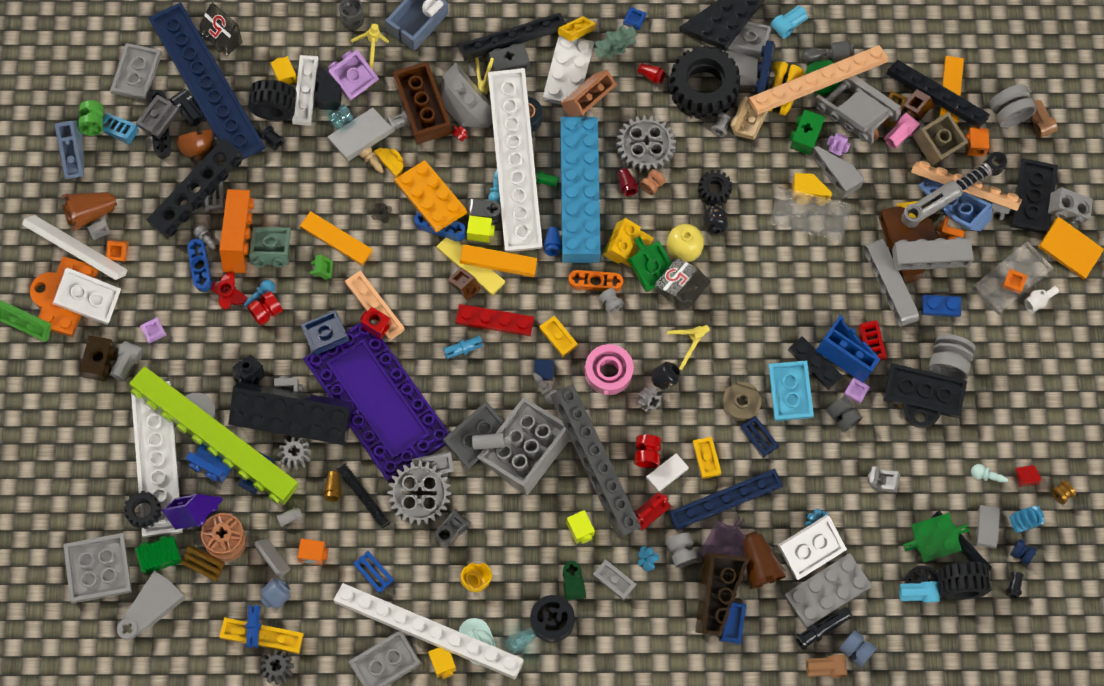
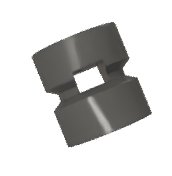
[339,0,364,30]
[826,396,863,432]

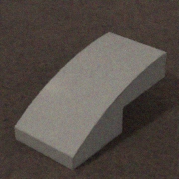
[976,505,1000,549]

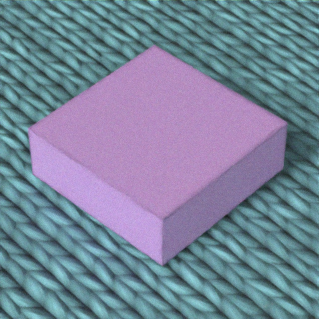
[140,317,166,344]
[844,378,870,404]

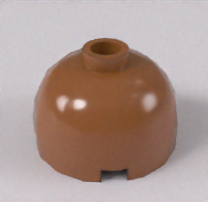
[176,129,215,161]

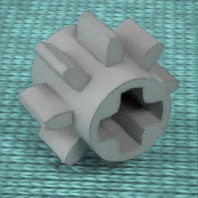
[637,387,662,412]

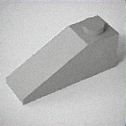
[811,146,864,198]

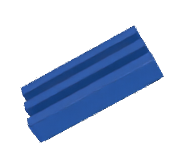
[353,551,394,594]

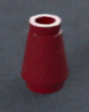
[618,168,638,197]

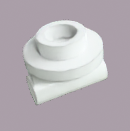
[422,0,444,17]

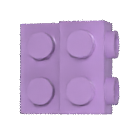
[328,50,379,101]

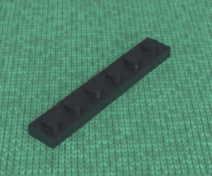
[458,13,566,61]
[887,60,990,129]

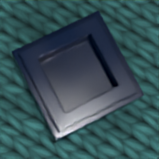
[533,359,554,381]

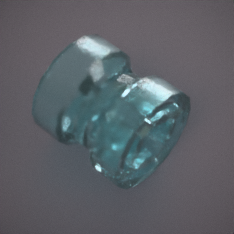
[328,104,354,129]

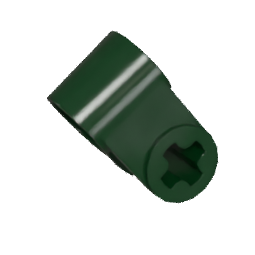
[562,561,586,601]

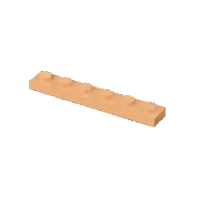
[911,161,1022,211]

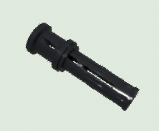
[794,607,852,651]

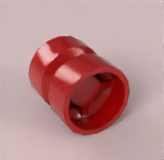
[247,291,283,326]
[634,434,661,468]

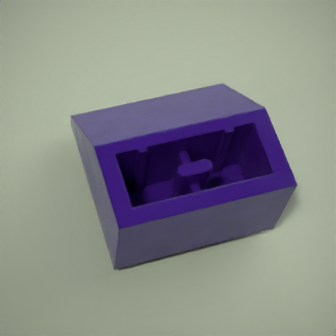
[162,494,223,530]

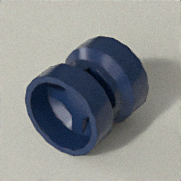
[1010,539,1037,566]

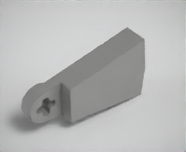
[117,571,186,640]

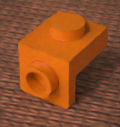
[936,216,965,240]

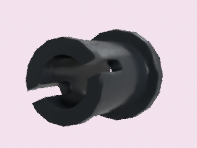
[1006,572,1024,598]

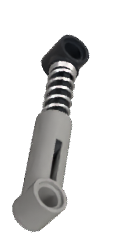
[901,152,1007,228]

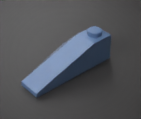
[919,178,992,231]

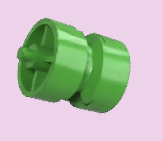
[78,100,104,136]

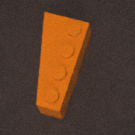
[219,189,254,273]

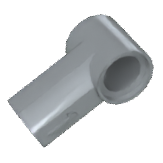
[110,341,144,382]

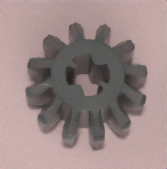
[259,649,294,685]

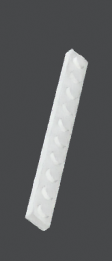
[334,583,524,679]

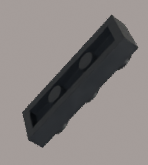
[788,336,843,390]

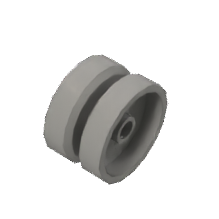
[989,84,1037,128]

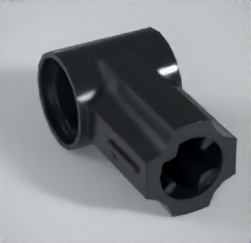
[169,89,204,126]

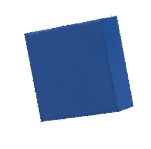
[623,7,646,31]

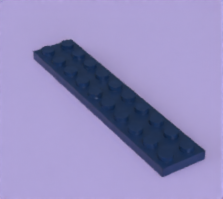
[148,2,265,160]

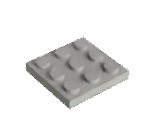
[63,533,132,604]

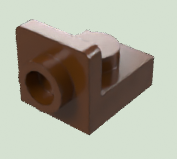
[448,267,481,300]

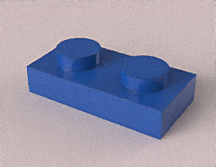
[922,295,961,317]

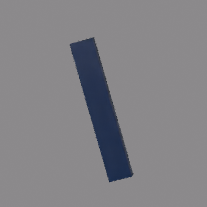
[668,469,783,531]

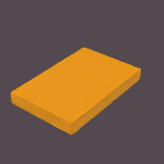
[1038,217,1104,280]

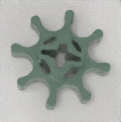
[594,25,637,60]

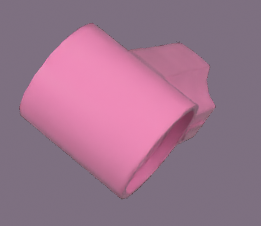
[884,113,921,149]

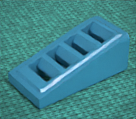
[102,113,139,145]

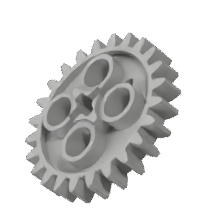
[616,115,676,173]
[387,461,451,525]

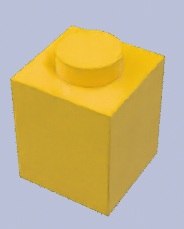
[270,56,297,85]
[428,648,456,679]

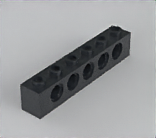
[146,138,243,239]

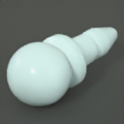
[971,464,1008,482]

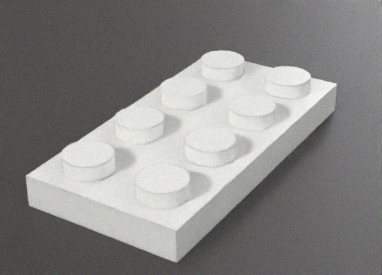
[543,35,594,104]

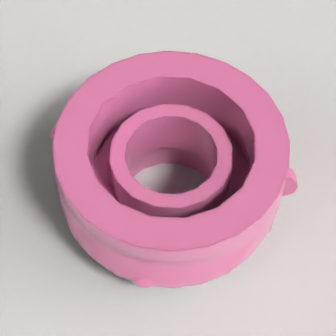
[584,344,634,395]

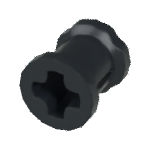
[260,126,285,150]

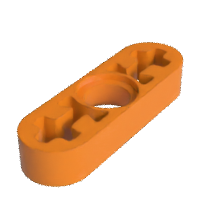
[568,270,623,292]

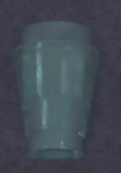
[505,628,536,654]

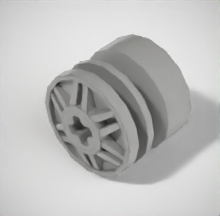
[928,334,976,380]

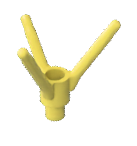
[351,24,389,70]
[475,57,494,95]
[667,325,710,370]

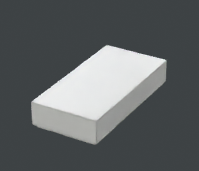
[646,453,689,492]

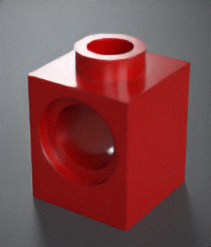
[360,306,392,340]

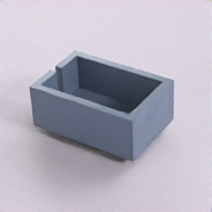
[385,0,448,51]

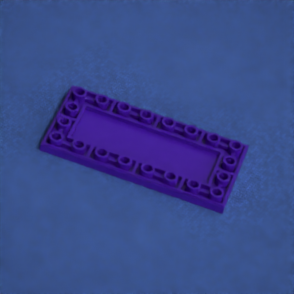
[303,322,449,483]

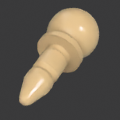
[359,147,384,173]

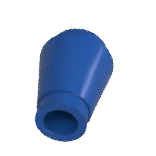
[543,227,562,256]

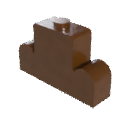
[878,206,939,283]

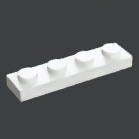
[292,55,319,126]

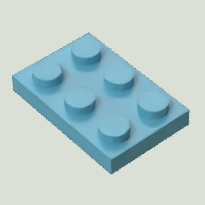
[768,361,814,421]

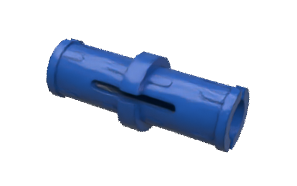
[245,605,261,648]

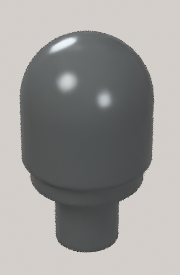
[801,48,827,64]

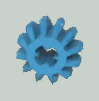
[1009,506,1045,533]

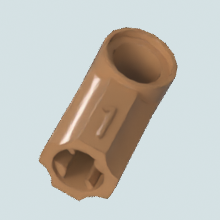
[1031,100,1058,138]
[806,655,847,678]

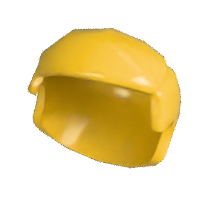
[460,562,492,593]

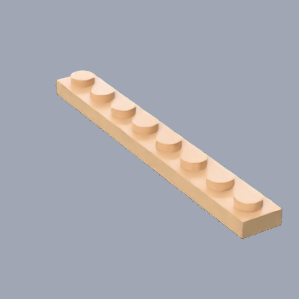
[749,45,888,115]

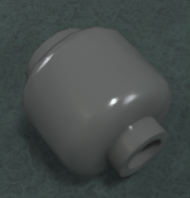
[828,41,855,63]

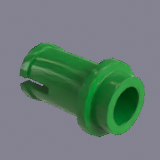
[536,170,559,188]

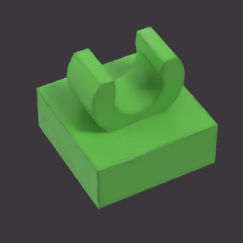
[310,254,333,280]

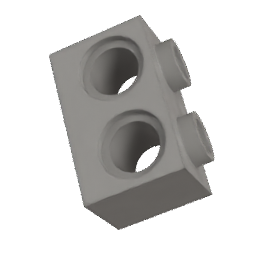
[1048,187,1093,225]

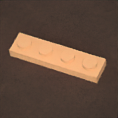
[345,271,405,341]

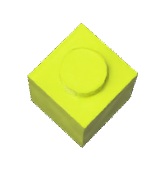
[467,216,495,243]
[566,510,595,544]

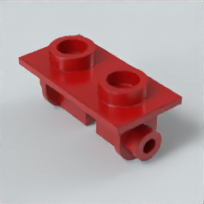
[634,492,672,531]

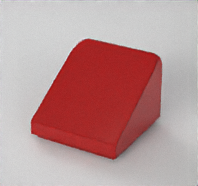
[1015,465,1042,487]

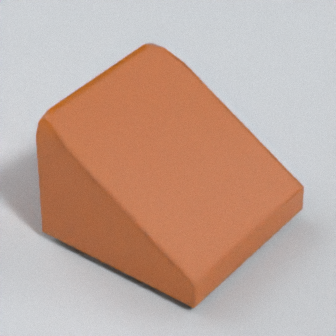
[106,239,129,262]

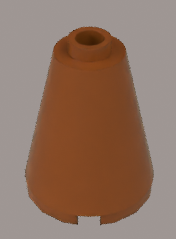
[61,192,117,231]

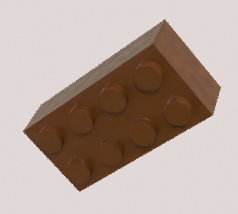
[392,61,451,145]

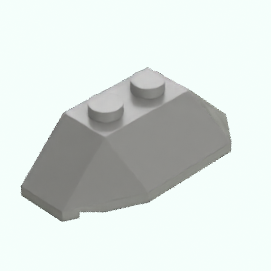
[440,63,493,128]

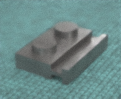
[136,95,180,139]

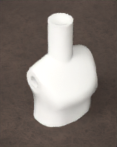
[1024,286,1059,314]

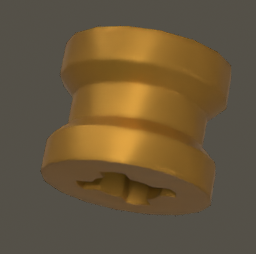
[1051,480,1076,505]

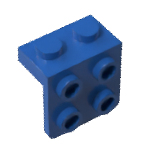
[186,444,233,484]

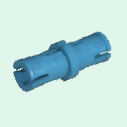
[443,336,483,359]

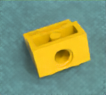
[602,218,653,268]

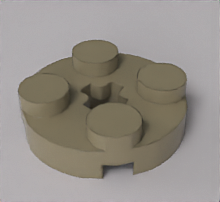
[722,382,762,421]

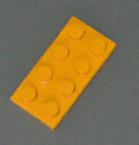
[394,160,467,233]

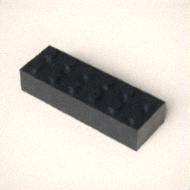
[228,381,353,445]

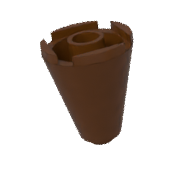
[743,531,787,589]

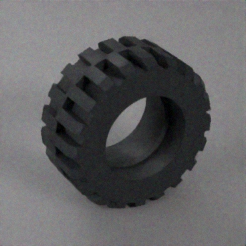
[669,46,740,119]

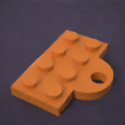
[30,256,99,337]

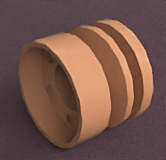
[201,513,247,562]

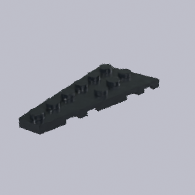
[679,0,764,51]

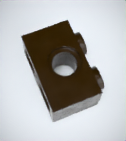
[79,335,116,381]

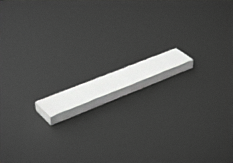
[22,215,128,280]

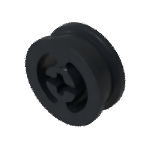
[530,595,575,643]

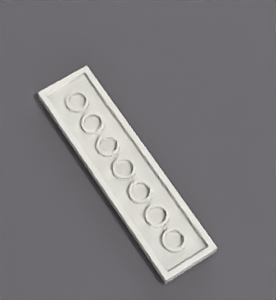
[131,381,183,538]

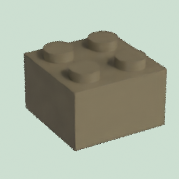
[912,112,969,166]

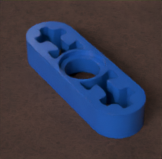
[414,212,466,241]
[187,239,212,292]

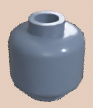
[261,579,291,609]

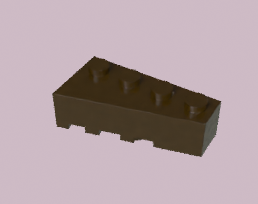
[695,553,750,636]

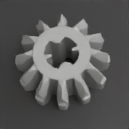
[278,437,312,471]

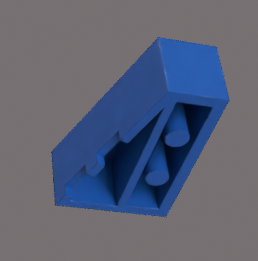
[815,314,880,383]

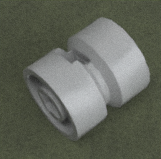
[666,532,700,568]

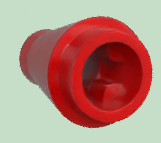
[637,63,666,84]

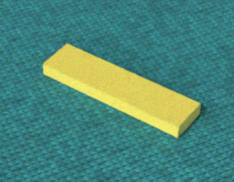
[437,238,505,296]

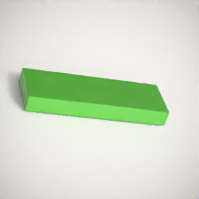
[0,300,52,342]

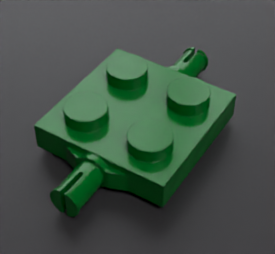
[627,236,677,296]
[903,513,970,562]

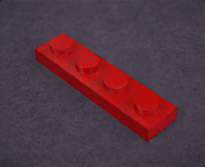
[456,304,534,337]

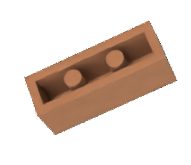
[561,70,617,117]

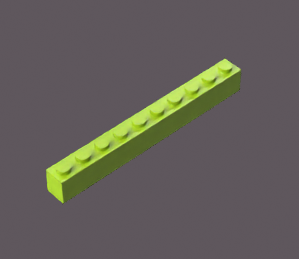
[129,366,298,506]

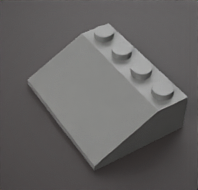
[477,397,570,496]

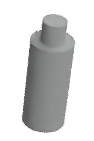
[472,433,512,450]

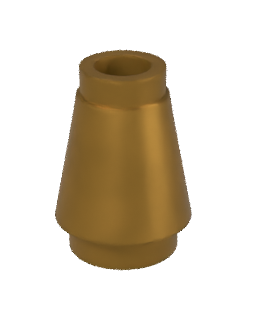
[323,471,342,502]

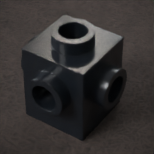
[232,354,265,384]

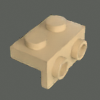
[730,96,769,140]

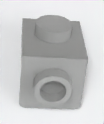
[274,376,303,393]
[868,466,900,492]

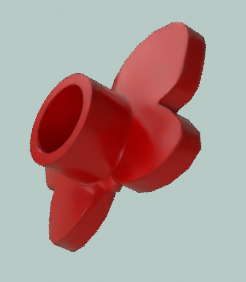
[211,271,247,310]

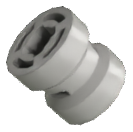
[598,288,624,314]

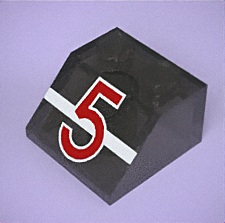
[199,2,242,56]
[653,257,711,311]

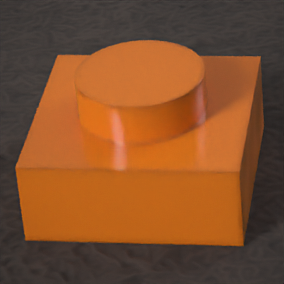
[1002,269,1028,294]

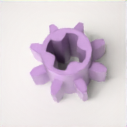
[827,133,851,155]

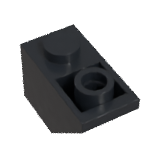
[314,68,342,110]

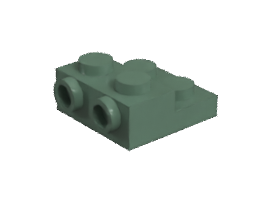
[249,227,291,268]

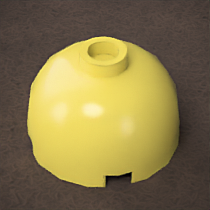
[666,224,704,262]

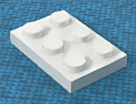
[52,268,121,325]
[778,515,847,580]

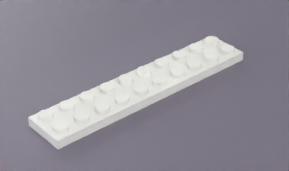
[488,68,543,252]

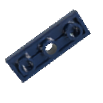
[755,40,776,94]

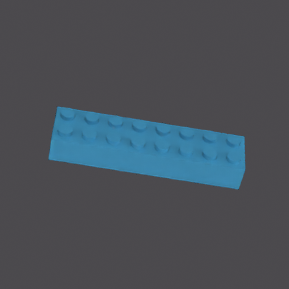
[560,117,601,263]

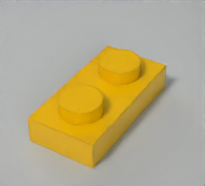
[558,16,596,42]
[539,315,578,357]
[692,436,721,479]

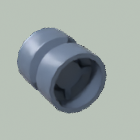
[839,630,877,668]

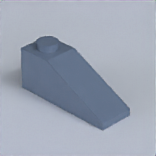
[55,120,84,179]

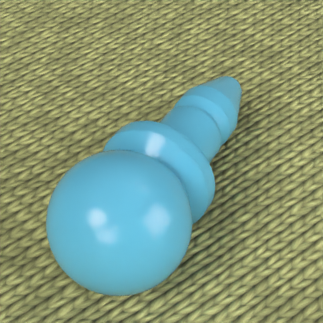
[488,169,501,204]

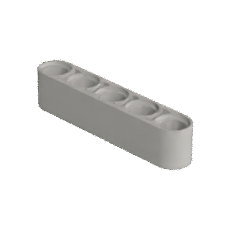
[863,239,919,327]

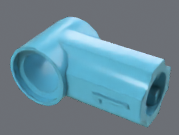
[770,5,808,39]
[899,581,940,602]

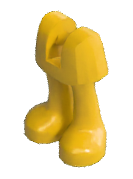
[769,61,805,116]

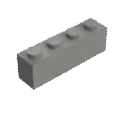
[892,237,974,271]

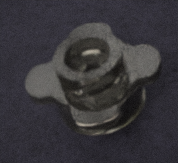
[371,203,392,223]

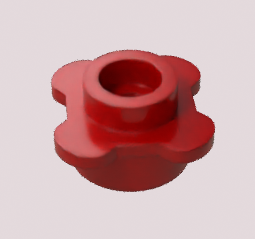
[451,125,469,142]

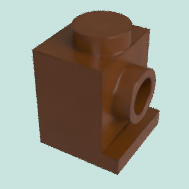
[903,89,934,121]

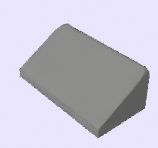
[254,539,290,578]

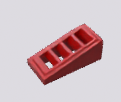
[857,320,887,361]

